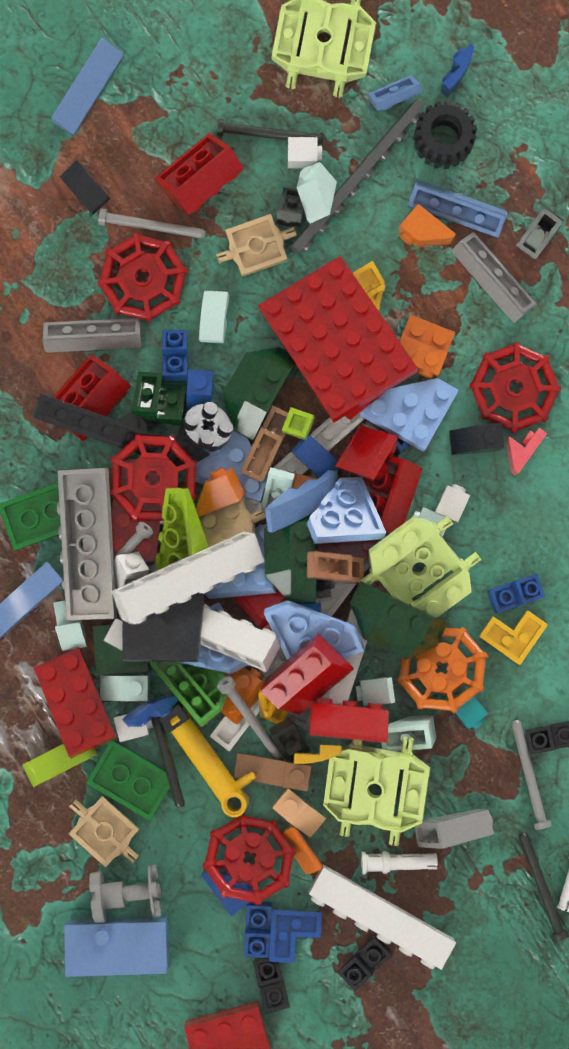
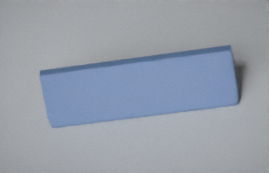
[51,38,124,135]
[408,179,508,238]

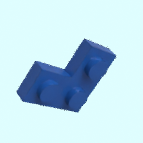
[269,910,322,963]

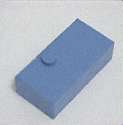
[64,917,169,977]

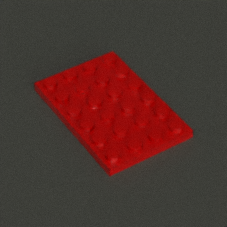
[258,256,418,423]

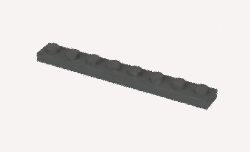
[288,99,425,254]

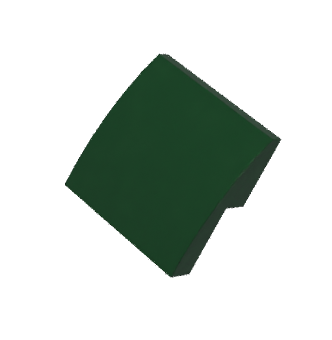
[131,372,187,426]
[92,625,150,676]

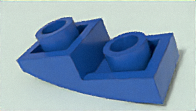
[441,44,474,97]
[162,330,188,381]
[291,434,340,478]
[487,574,545,614]
[122,696,179,727]
[244,902,272,958]

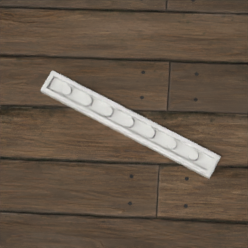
[243,411,365,514]

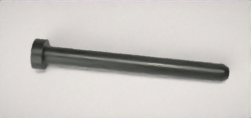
[217,118,323,144]
[151,717,185,808]
[519,832,569,942]

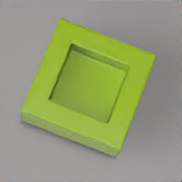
[282,408,315,440]

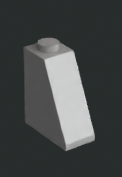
[414,809,494,849]

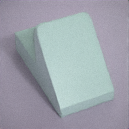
[261,467,294,509]
[53,601,87,651]

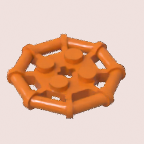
[397,627,488,713]

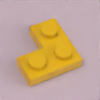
[478,610,548,665]

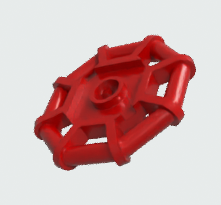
[97,232,188,322]
[469,342,561,433]
[110,434,198,522]
[202,813,296,905]

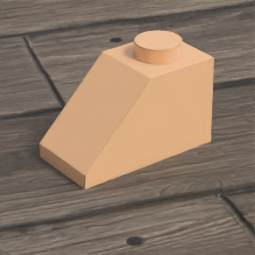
[272,788,326,838]

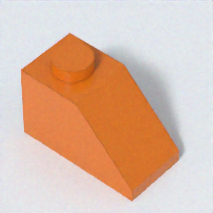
[398,204,456,247]
[196,467,245,517]

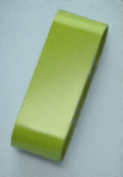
[22,744,98,787]

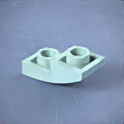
[199,291,229,343]

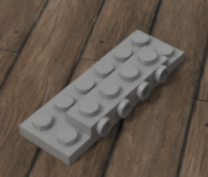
[57,468,117,620]

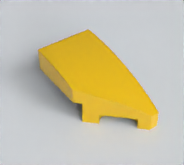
[352,261,386,311]
[258,689,288,724]
[294,744,342,764]

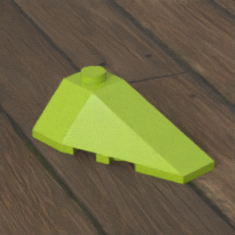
[155,488,209,571]

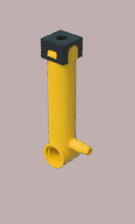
[159,703,256,817]

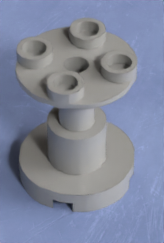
[89,864,162,923]

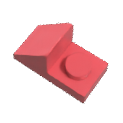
[505,428,547,476]

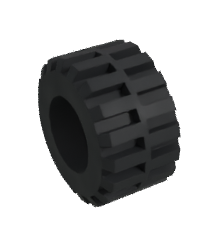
[413,101,477,169]

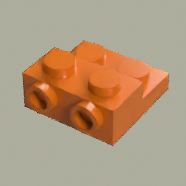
[400,314,455,379]
[221,667,264,725]

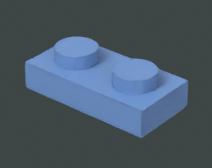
[368,75,422,111]

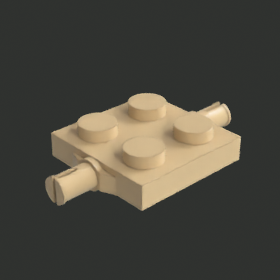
[216,214,297,277]
[199,497,266,547]
[69,795,140,867]

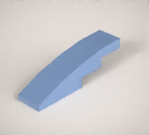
[265,470,338,532]
[0,562,64,639]

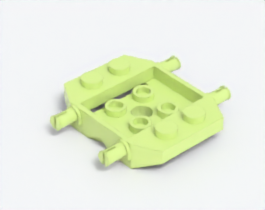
[272,0,376,98]
[358,516,482,618]
[323,737,430,846]

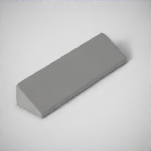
[452,232,537,323]
[42,318,142,353]

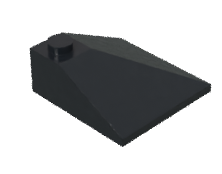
[122,579,206,662]

